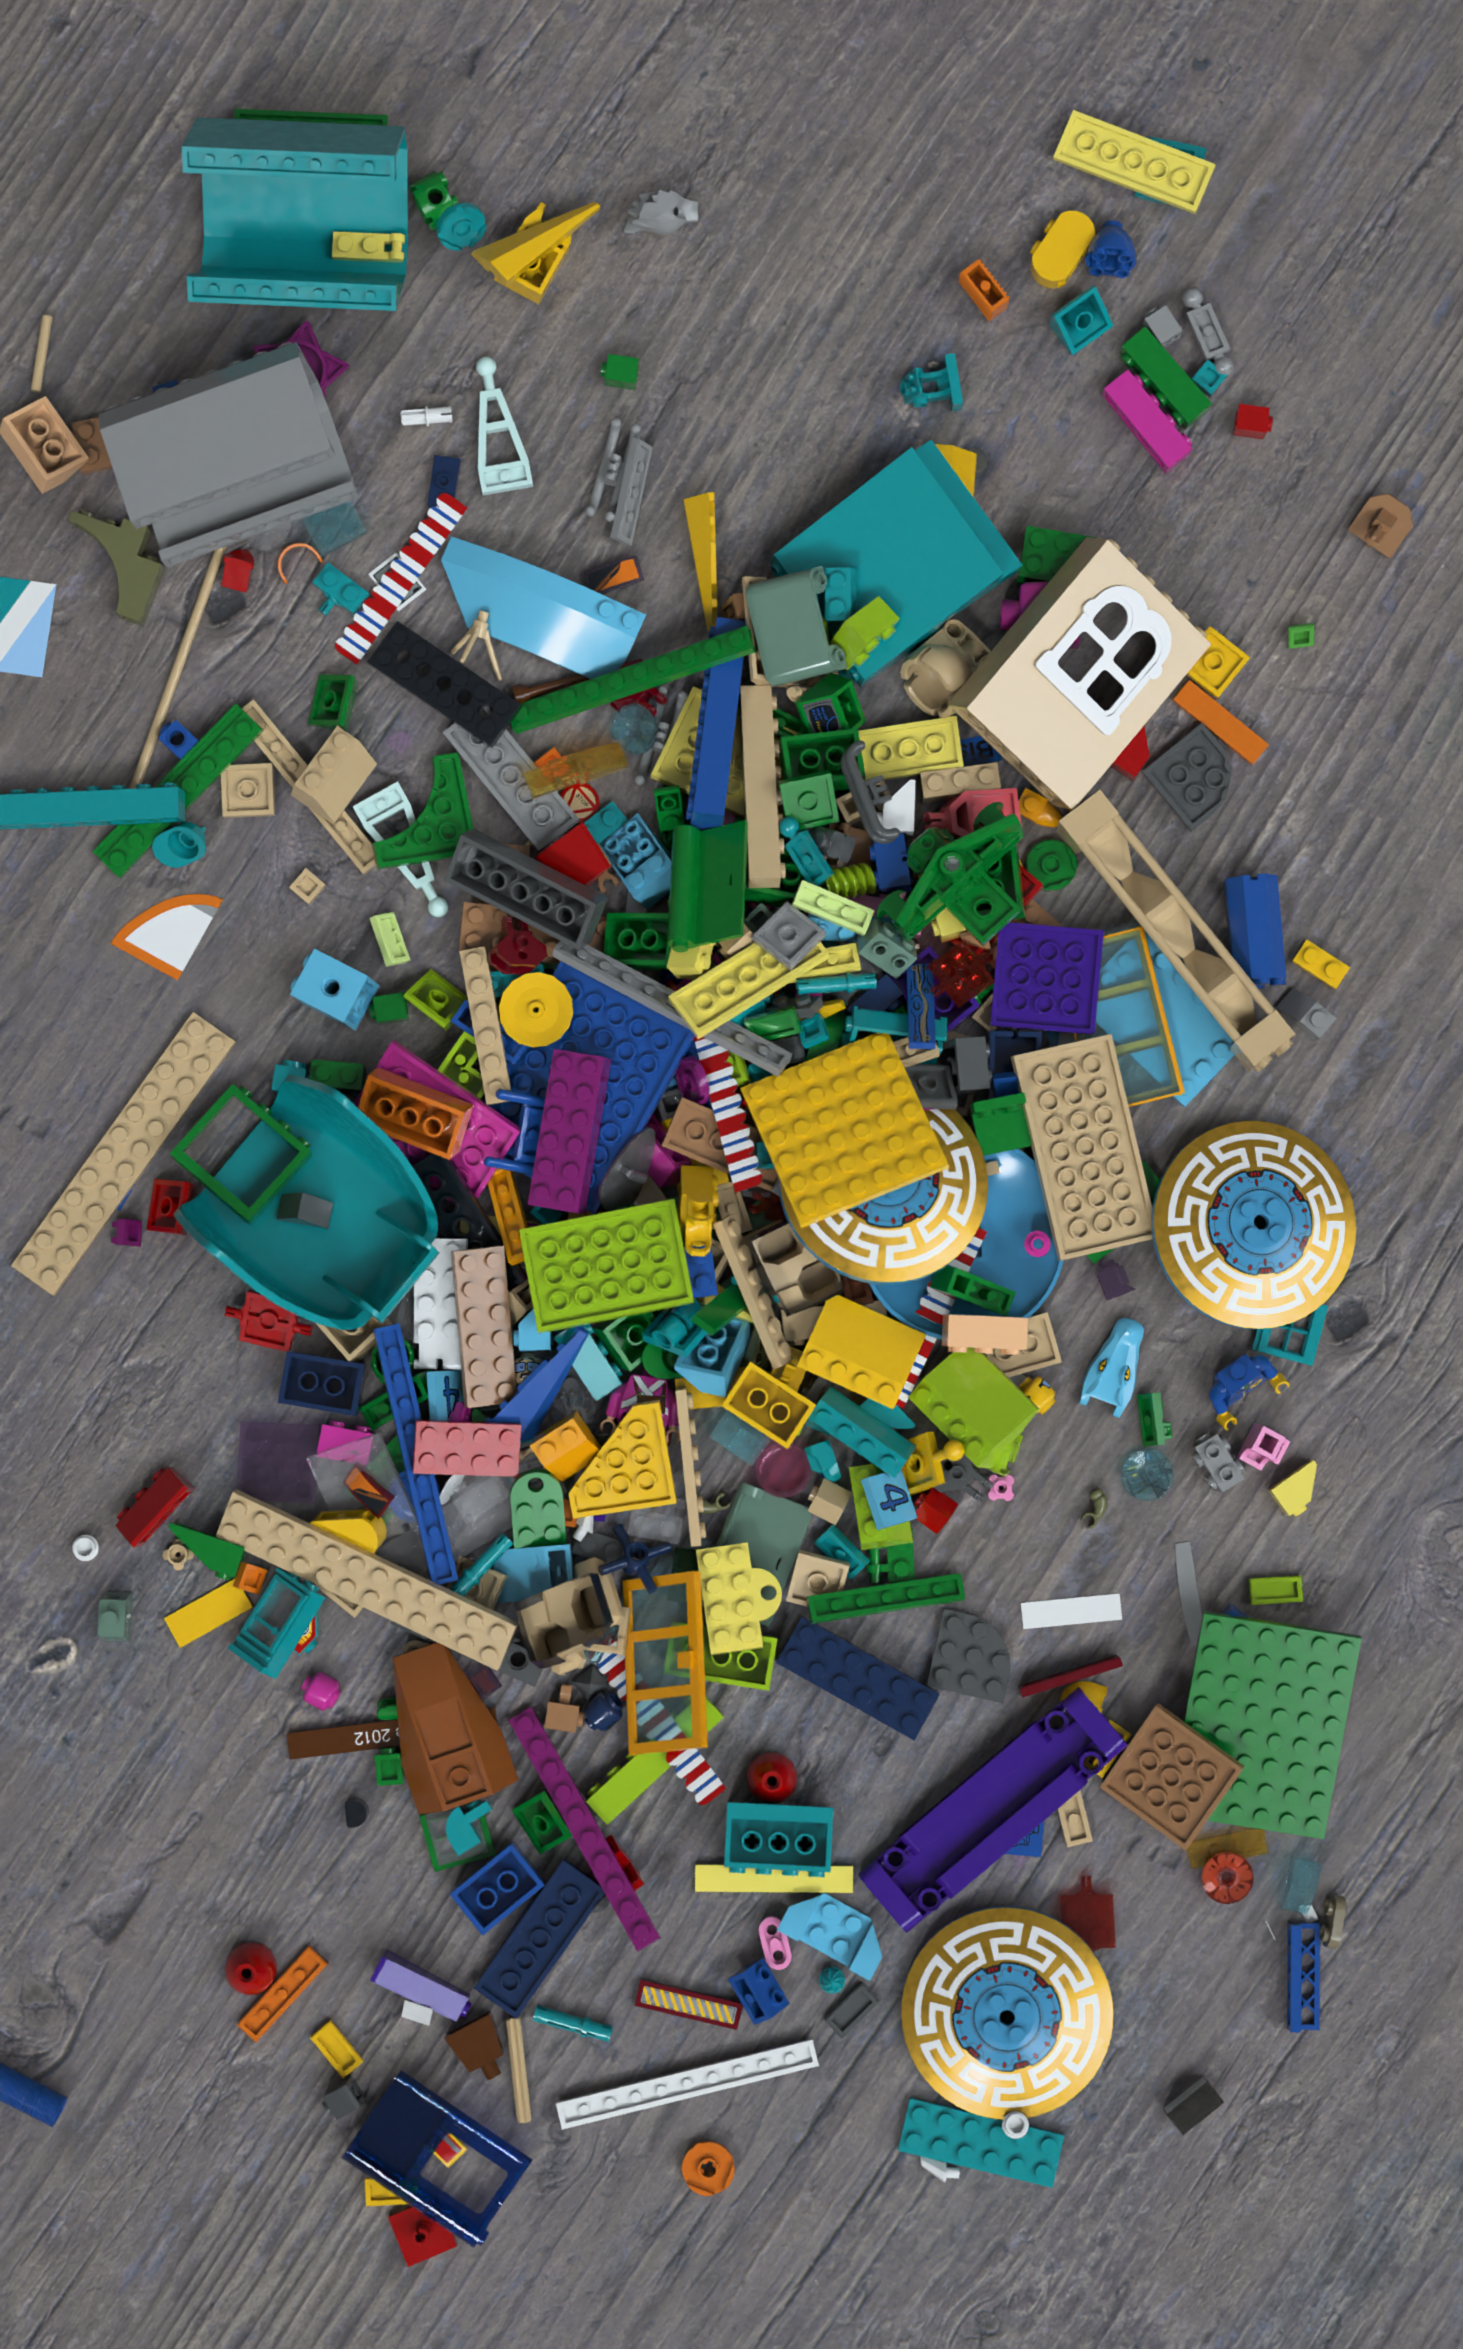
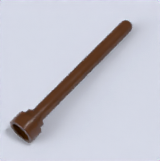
[511,661,628,704]

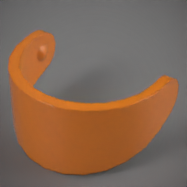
[277,542,323,584]

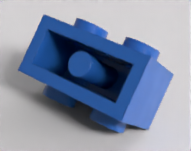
[728,1958,790,2025]

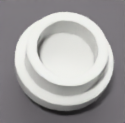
[72,1535,99,1561]
[1002,2111,1029,2139]

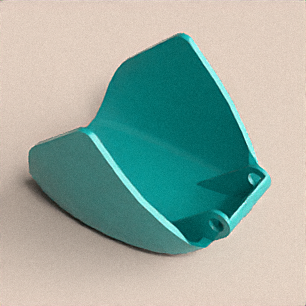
[173,1075,440,1330]

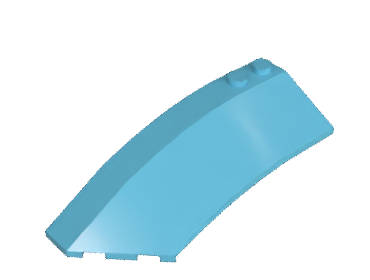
[441,536,646,679]

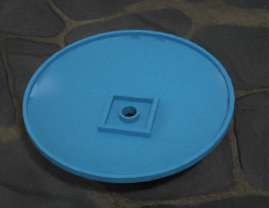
[869,1133,1064,1339]

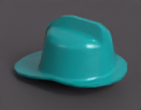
[152,821,206,868]

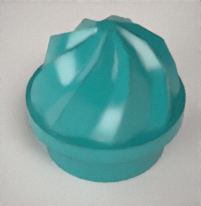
[819,1967,845,1994]

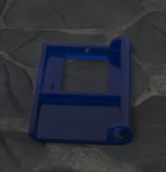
[341,2070,533,2248]

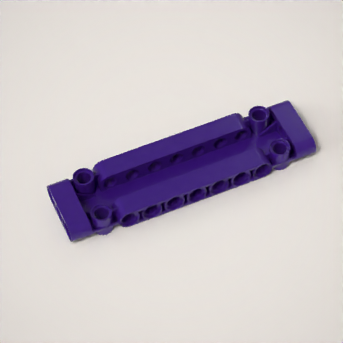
[858,1687,1128,1933]

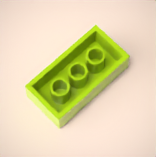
[665,1620,778,1691]

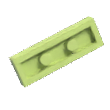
[791,880,875,936]

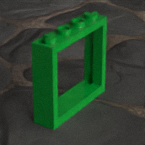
[169,1084,313,1225]

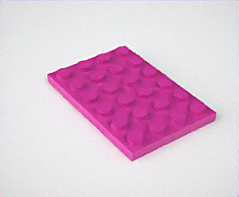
[353,1040,521,1205]

